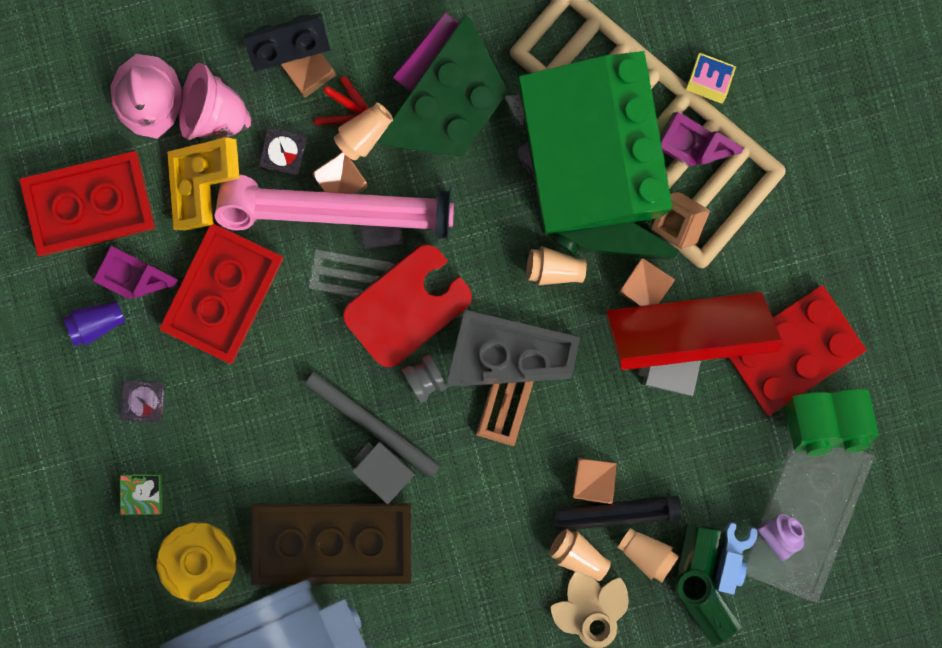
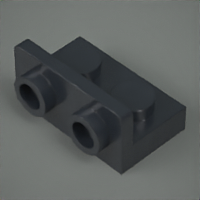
[243,13,331,72]

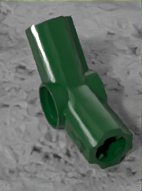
[673,524,741,646]

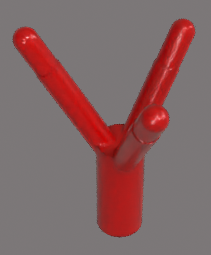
[313,76,369,125]

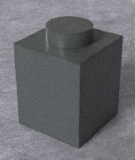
[352,441,416,504]

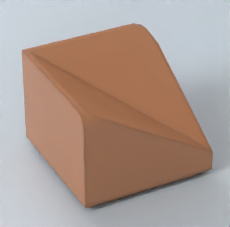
[281,53,336,98]
[312,152,369,194]
[650,192,710,249]
[618,258,675,306]
[571,457,617,504]

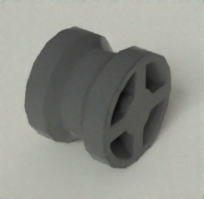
[401,354,448,403]

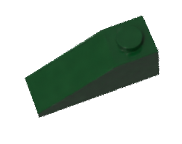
[552,222,679,260]

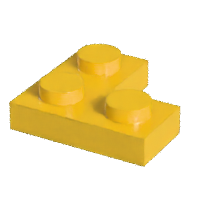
[167,137,240,231]

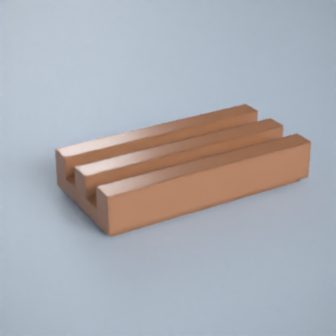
[476,381,534,446]

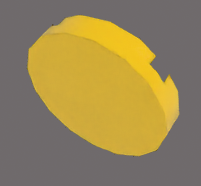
[156,522,237,602]

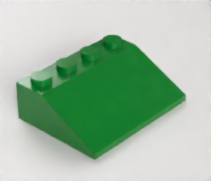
[518,51,673,234]

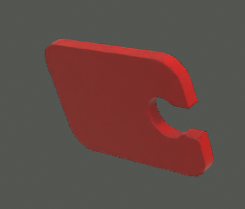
[343,244,472,367]

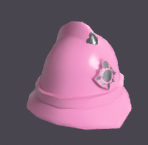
[110,54,182,139]
[179,63,251,140]

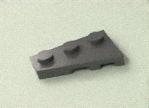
[446,310,580,387]

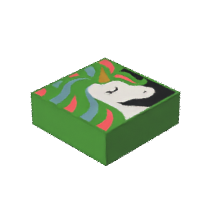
[120,474,162,515]

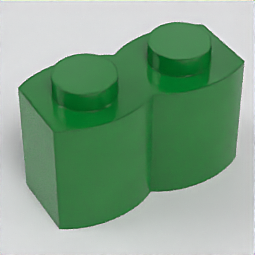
[785,389,879,456]

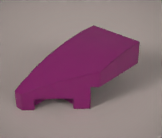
[660,112,744,166]
[93,246,178,299]

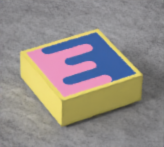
[686,53,736,104]

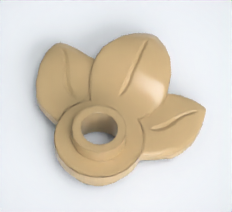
[550,572,628,648]

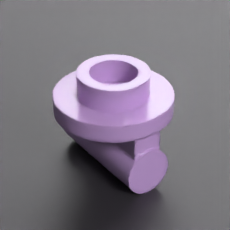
[757,514,805,562]

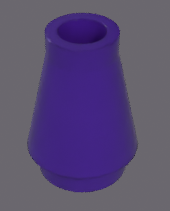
[63,301,126,347]

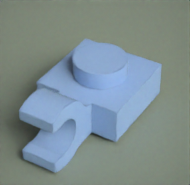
[713,522,757,595]

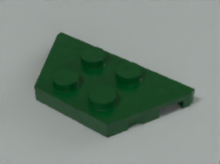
[377,15,508,157]

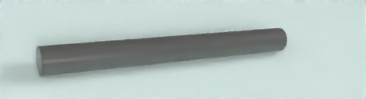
[304,372,441,478]

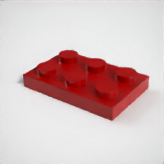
[19,151,156,257]
[159,223,284,364]
[727,285,867,416]

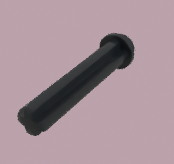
[553,492,681,531]

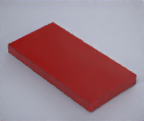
[606,292,782,370]

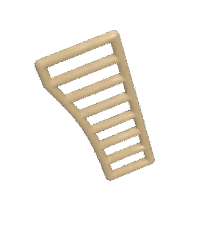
[510,0,786,268]

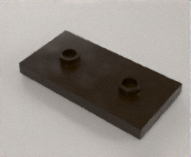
[251,503,412,585]

